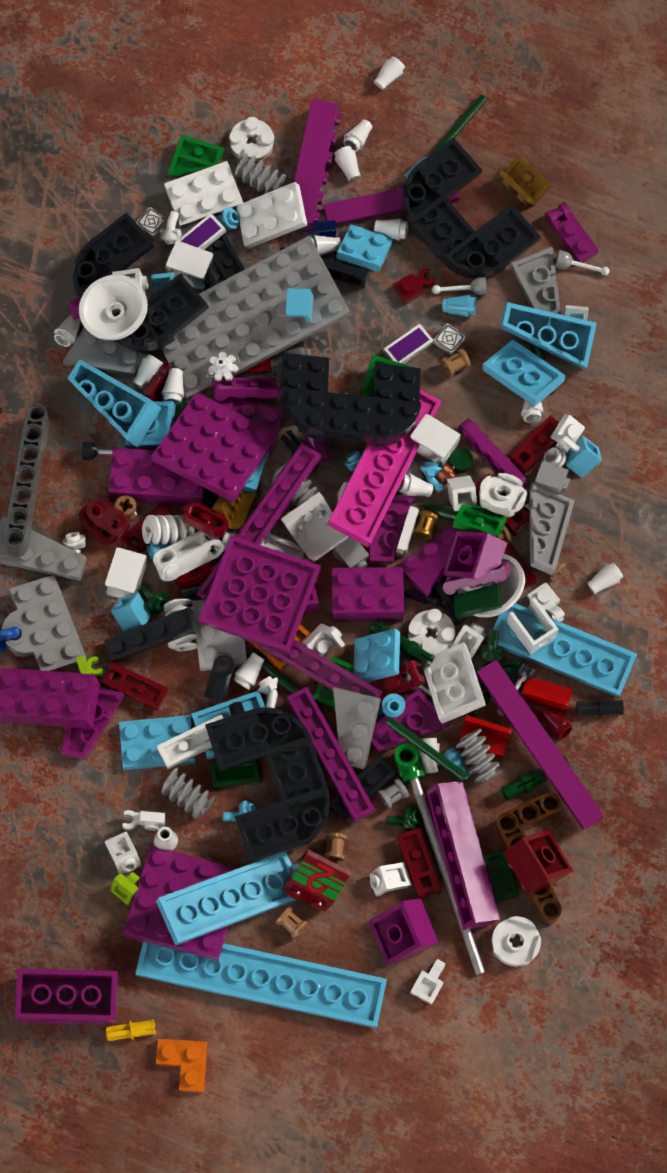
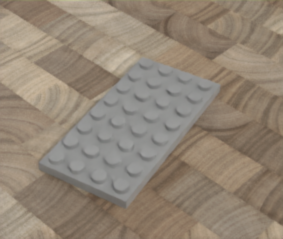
[161,236,351,400]

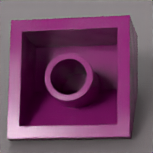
[443,531,507,579]
[369,898,439,966]

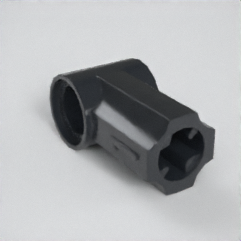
[204,652,234,702]

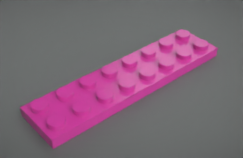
[326,389,442,547]

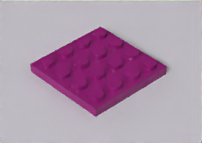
[151,392,278,503]
[198,535,321,654]
[123,845,238,961]

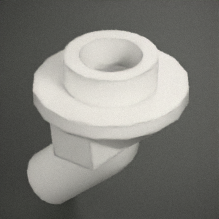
[160,211,182,244]
[62,532,86,554]
[257,676,278,708]

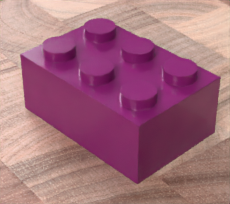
[331,567,404,622]

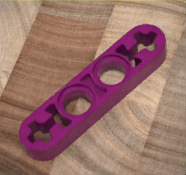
[458,418,527,487]

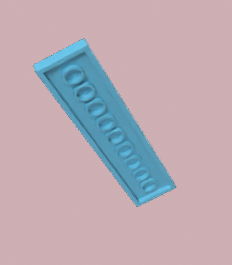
[135,941,387,1029]

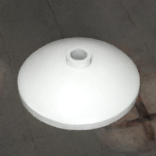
[79,275,148,340]
[458,554,525,617]

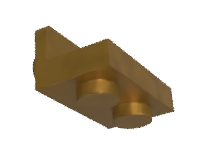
[498,155,552,205]
[213,490,257,529]

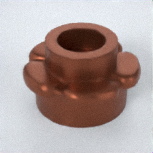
[435,463,456,484]

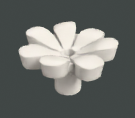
[208,352,239,381]

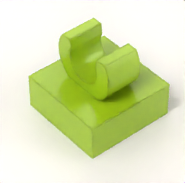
[75,655,103,677]
[110,872,140,905]

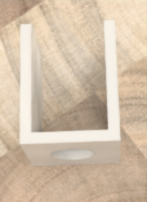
[165,240,213,290]
[411,414,461,468]
[105,547,147,598]
[507,597,559,655]

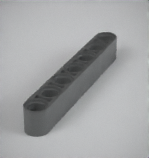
[4,403,49,557]

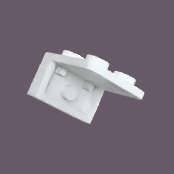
[281,492,348,562]

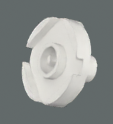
[229,117,274,163]
[479,473,527,517]
[408,609,455,655]
[492,916,541,967]

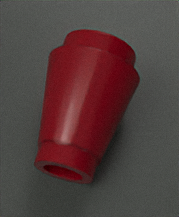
[538,706,573,740]

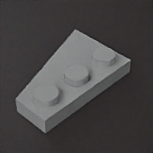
[511,247,561,314]
[63,327,146,377]
[333,687,381,769]

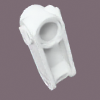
[153,531,224,581]

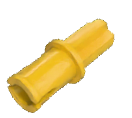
[106,1019,156,1041]

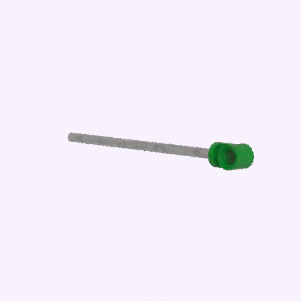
[394,743,485,976]

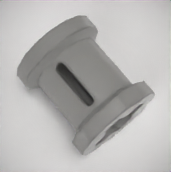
[377,778,409,809]

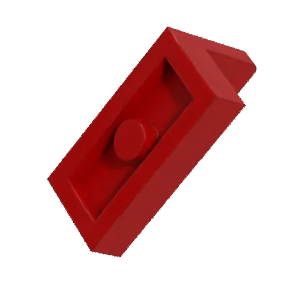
[521,678,573,714]
[457,716,512,759]

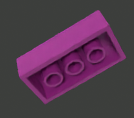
[109,448,204,506]
[0,668,100,729]
[15,969,118,1026]

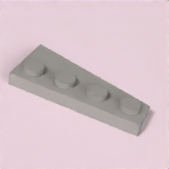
[529,482,575,575]
[0,516,87,581]

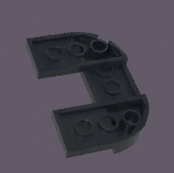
[402,137,541,279]
[73,212,209,351]
[280,353,421,447]
[205,707,330,864]

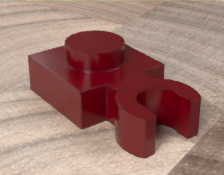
[393,268,436,305]
[142,364,171,402]

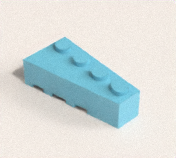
[499,302,597,370]
[67,359,161,448]

